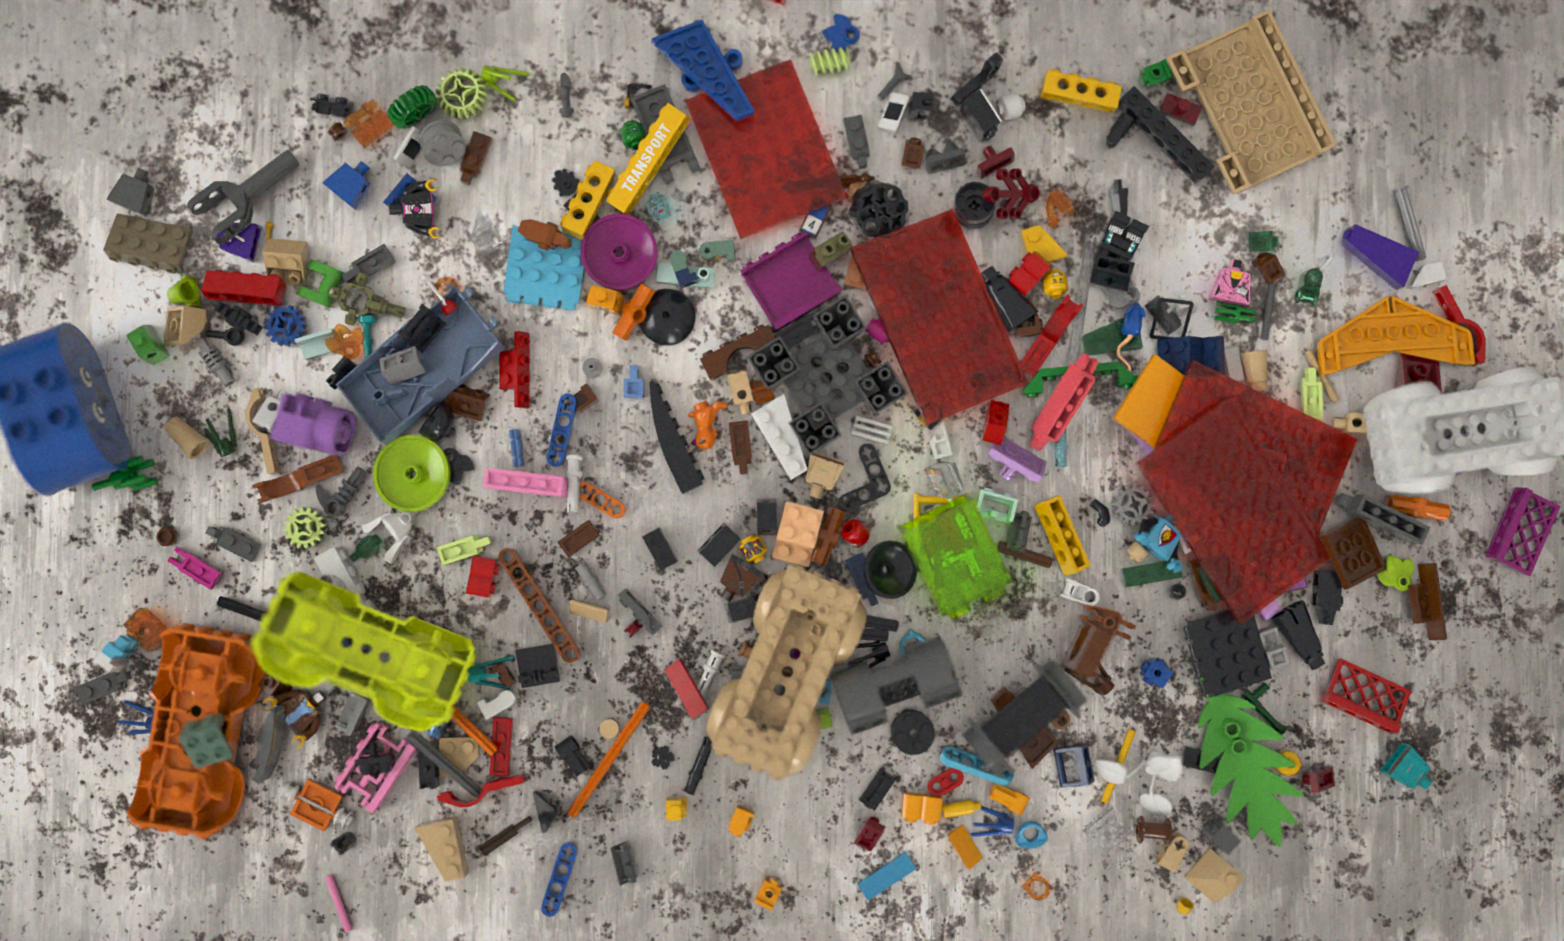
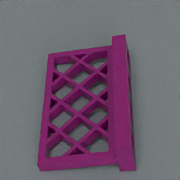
[1485,487,1561,576]

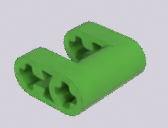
[296,259,344,308]

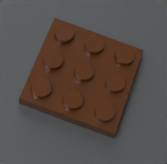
[1320,517,1387,590]

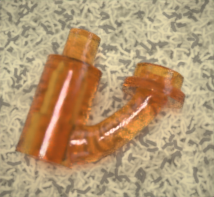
[1046,188,1076,228]

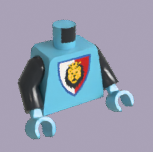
[1133,512,1183,573]

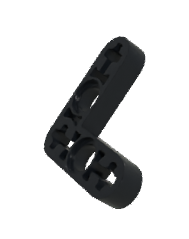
[951,52,1004,107]
[838,443,891,511]

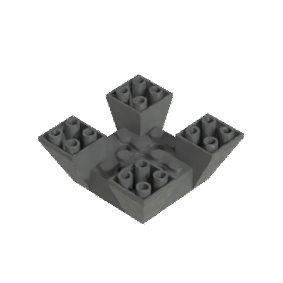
[747,295,908,456]

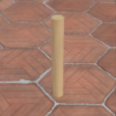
[1304,349,1339,402]

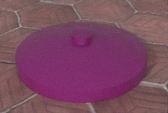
[581,214,658,291]

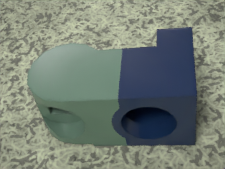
[670,250,699,289]

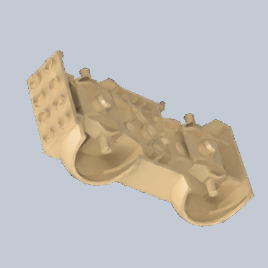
[707,564,867,781]

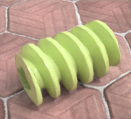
[809,46,850,76]

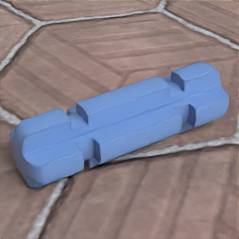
[509,429,524,467]

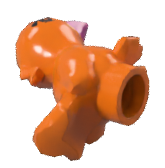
[688,401,728,450]

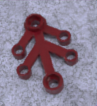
[983,168,1040,219]

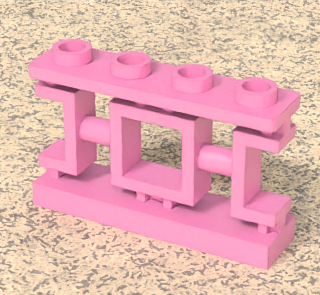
[483,468,568,497]
[334,720,417,813]

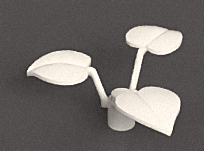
[1094,751,1182,816]

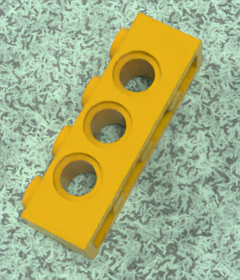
[1040,69,1122,113]
[560,160,616,241]
[1034,495,1091,576]

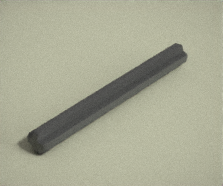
[407,730,482,798]

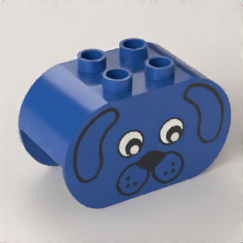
[0,322,131,496]

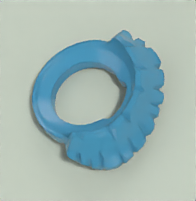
[1015,821,1048,849]

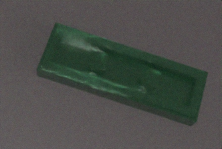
[1121,558,1183,587]

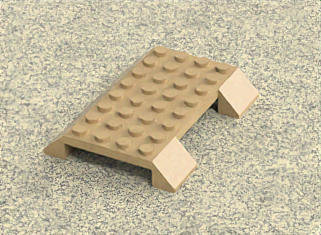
[1166,9,1337,195]

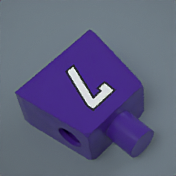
[212,222,262,263]

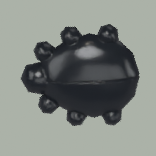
[552,169,580,197]

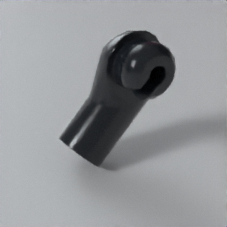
[1090,498,1111,527]

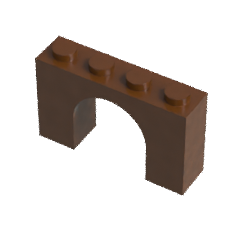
[1060,623,1114,680]

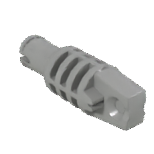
[196,338,235,387]

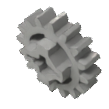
[1112,484,1155,526]

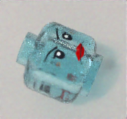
[645,191,673,221]

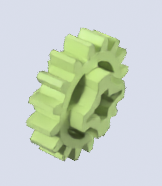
[283,507,327,548]

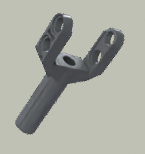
[187,150,299,244]

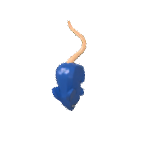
[1117,302,1145,372]

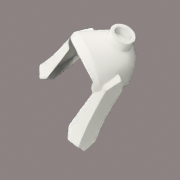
[362,512,412,564]

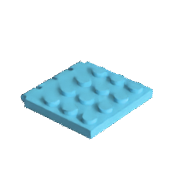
[503,226,585,310]

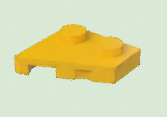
[1020,225,1067,263]

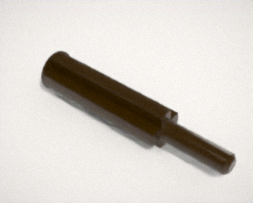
[479,816,532,856]

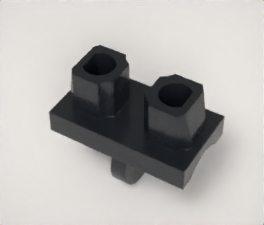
[355,742,395,776]

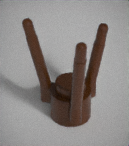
[1065,663,1115,695]

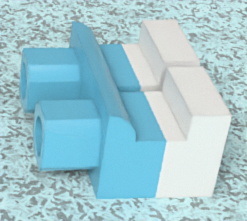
[94,635,139,673]

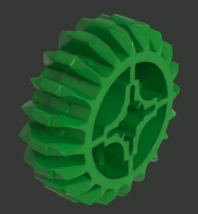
[387,85,437,129]

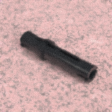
[683,736,713,795]

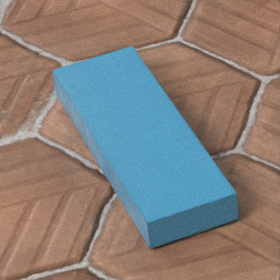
[857,851,917,900]

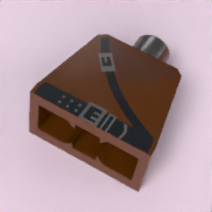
[720,554,763,602]

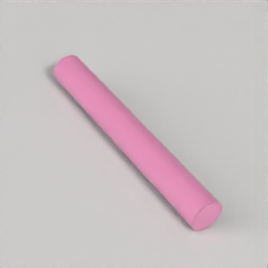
[325,875,352,932]

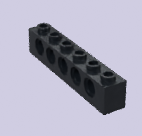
[1118,86,1215,185]

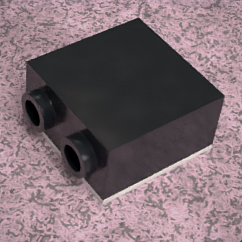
[959,89,1002,142]

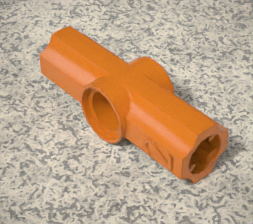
[612,283,655,341]
[1387,494,1451,521]

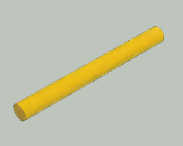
[1101,729,1136,804]

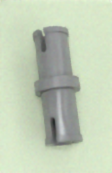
[575,562,606,601]

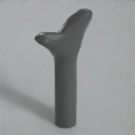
[877,62,913,101]

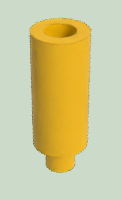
[942,799,981,819]

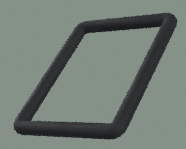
[1150,298,1194,339]

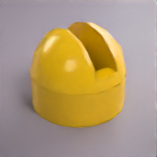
[1177,897,1194,915]

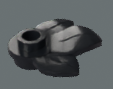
[443,448,474,485]

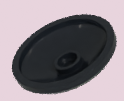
[639,289,696,346]
[864,541,917,599]

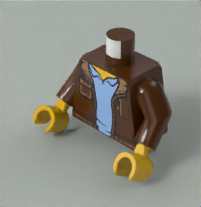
[262,689,327,749]

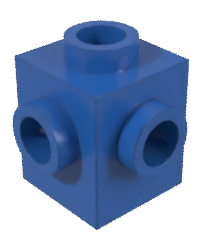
[1139,658,1174,688]

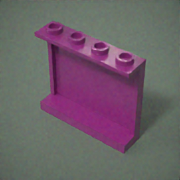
[740,232,842,332]

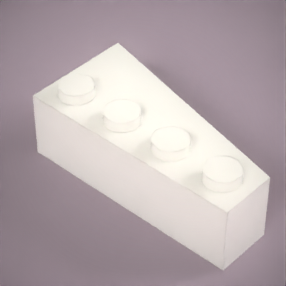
[751,394,807,480]

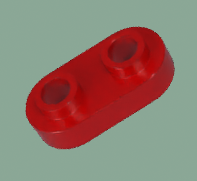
[927,767,964,797]

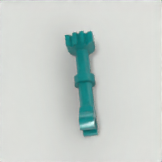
[358,315,377,370]

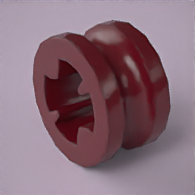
[624,619,643,638]

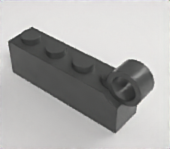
[1335,493,1430,545]

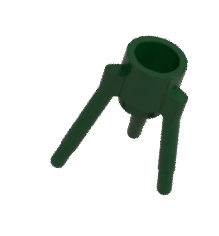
[204,409,237,457]

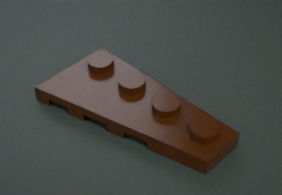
[990,686,1059,769]

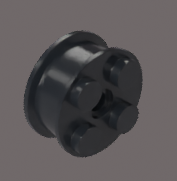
[891,710,935,755]

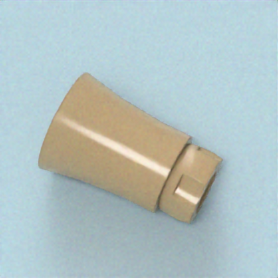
[1240,349,1268,392]
[164,416,210,459]

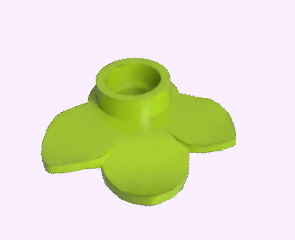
[1376,555,1415,591]

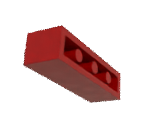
[201,269,287,306]

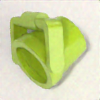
[167,276,201,308]

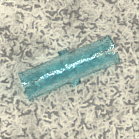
[1053,428,1069,467]

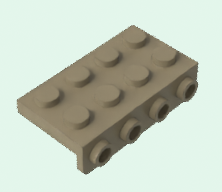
[103,213,193,274]

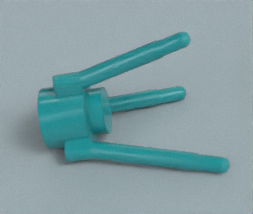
[468,656,514,689]

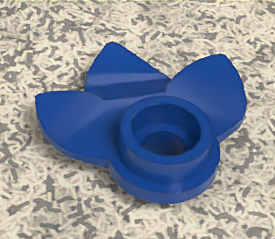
[822,14,860,52]

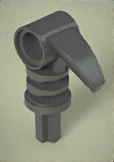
[316,467,366,517]

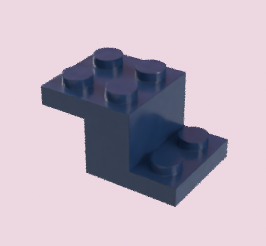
[1158,336,1225,378]

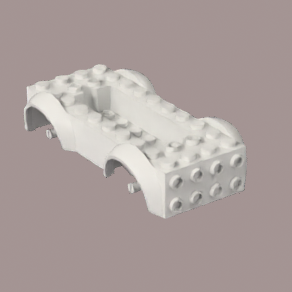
[1364,367,1564,493]

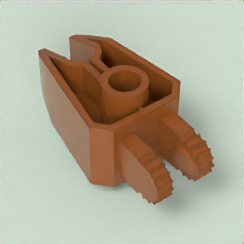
[518,219,572,251]
[1080,605,1136,641]

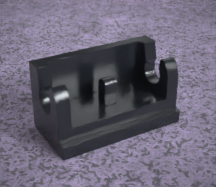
[909,92,934,121]
[698,522,741,567]
[417,747,440,789]

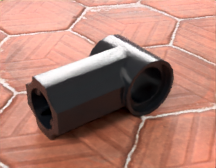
[555,735,591,777]

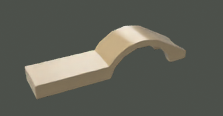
[246,388,281,475]

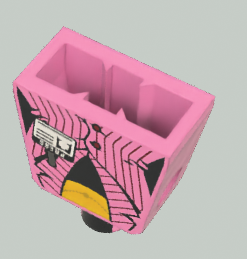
[1208,260,1250,307]

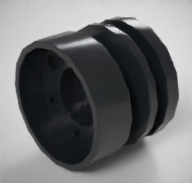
[954,181,995,229]

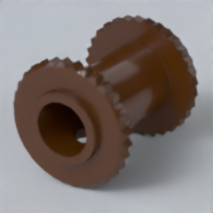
[1136,816,1172,846]

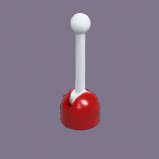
[421,274,458,316]

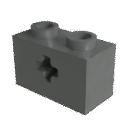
[1201,818,1241,855]

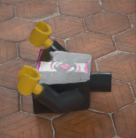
[388,178,442,239]

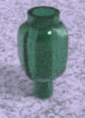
[349,534,382,562]

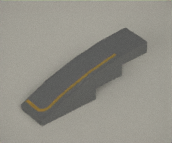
[253,704,285,784]

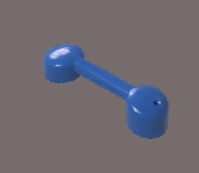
[681,49,743,93]

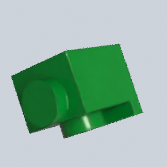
[1140,59,1172,89]

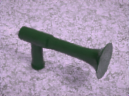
[1242,682,1290,735]

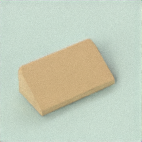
[569,599,610,623]

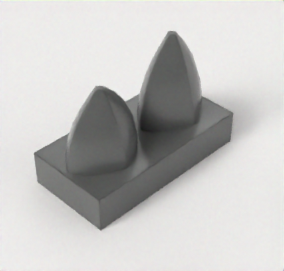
[926,140,965,174]

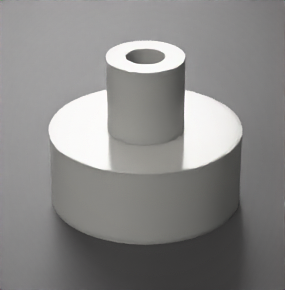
[582,358,602,378]

